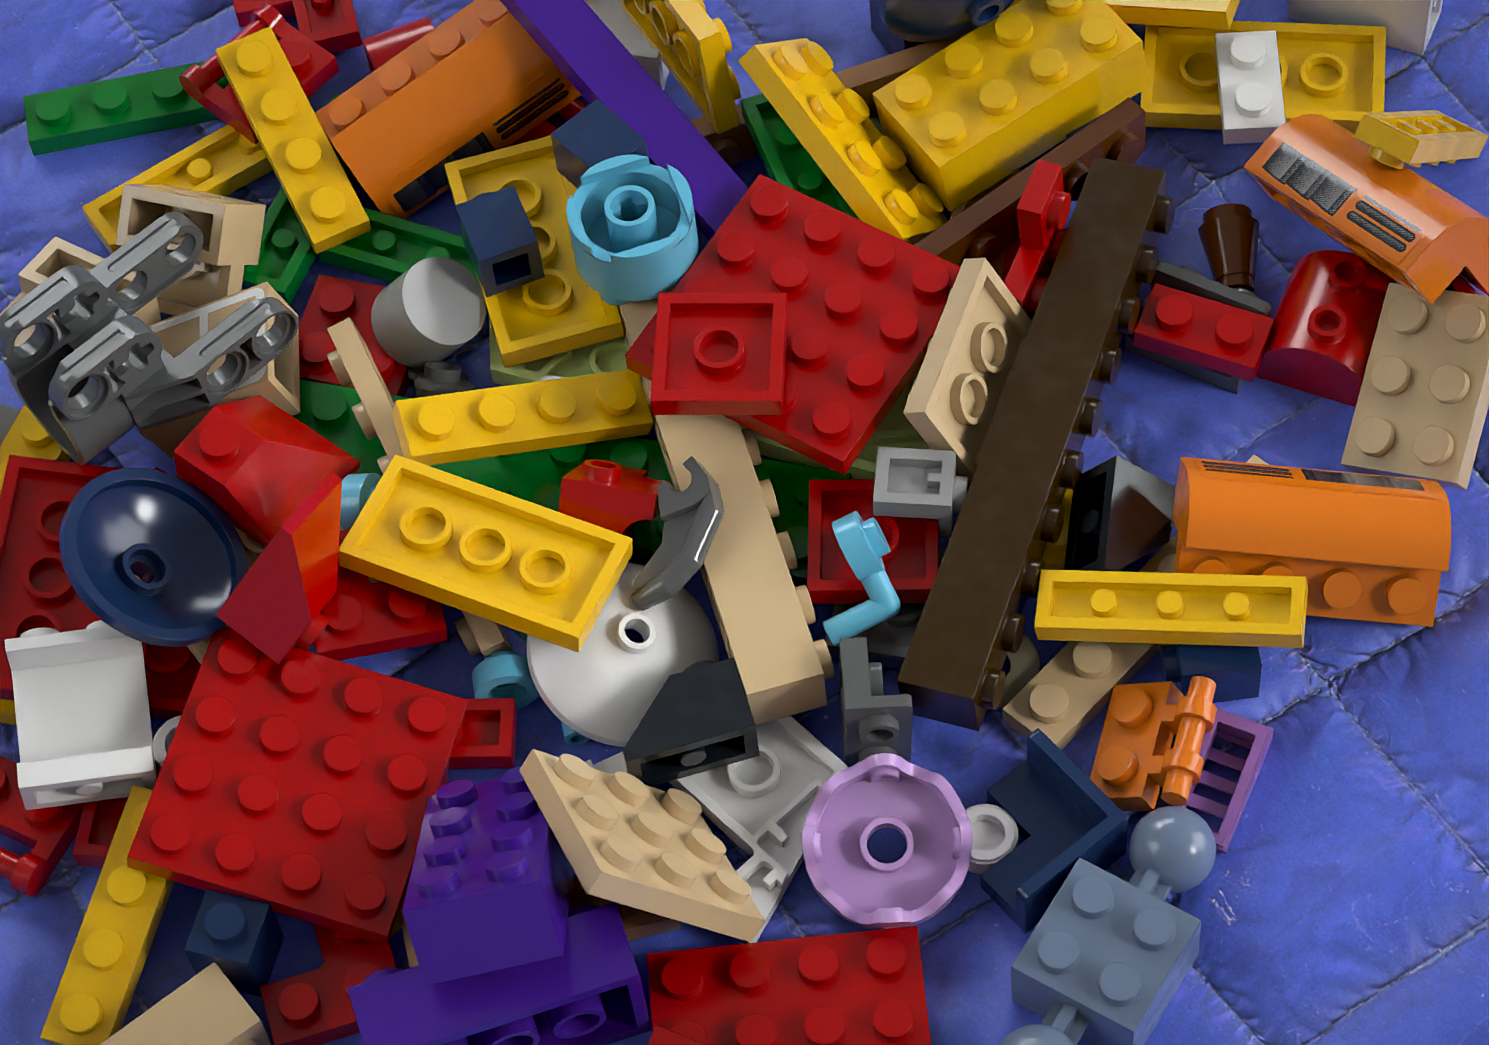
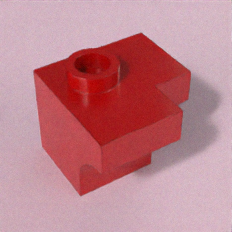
[558,459,672,538]

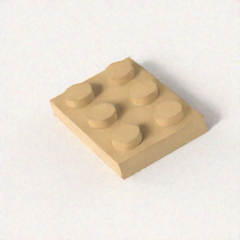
[903,258,1032,489]
[1341,283,1489,490]

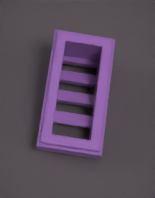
[1171,708,1273,854]

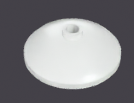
[526,563,719,747]

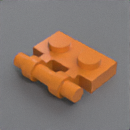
[1089,676,1217,812]

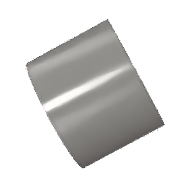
[371,257,486,368]

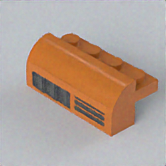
[315,0,581,219]
[1243,114,1489,304]
[1172,457,1451,627]

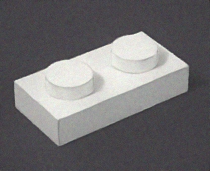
[1214,30,1286,144]

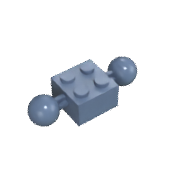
[999,806,1216,1045]

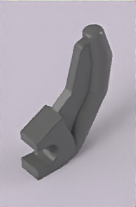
[631,456,724,611]

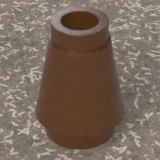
[1198,203,1259,293]

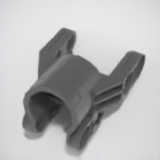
[0,212,299,465]

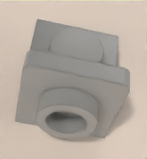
[873,447,968,538]

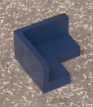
[980,728,1128,934]

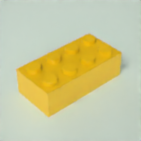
[872,0,1149,212]

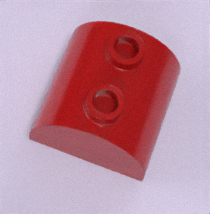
[1255,250,1400,407]

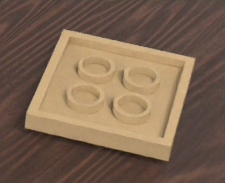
[519,749,766,942]

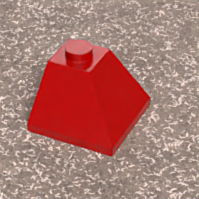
[173,395,360,547]
[216,472,342,665]

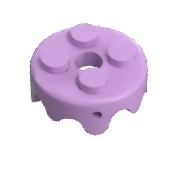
[802,753,973,930]

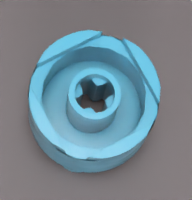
[566,154,699,306]

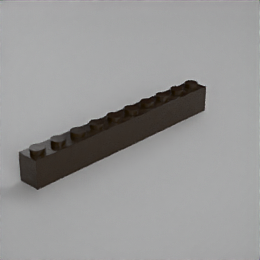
[897,156,1176,731]

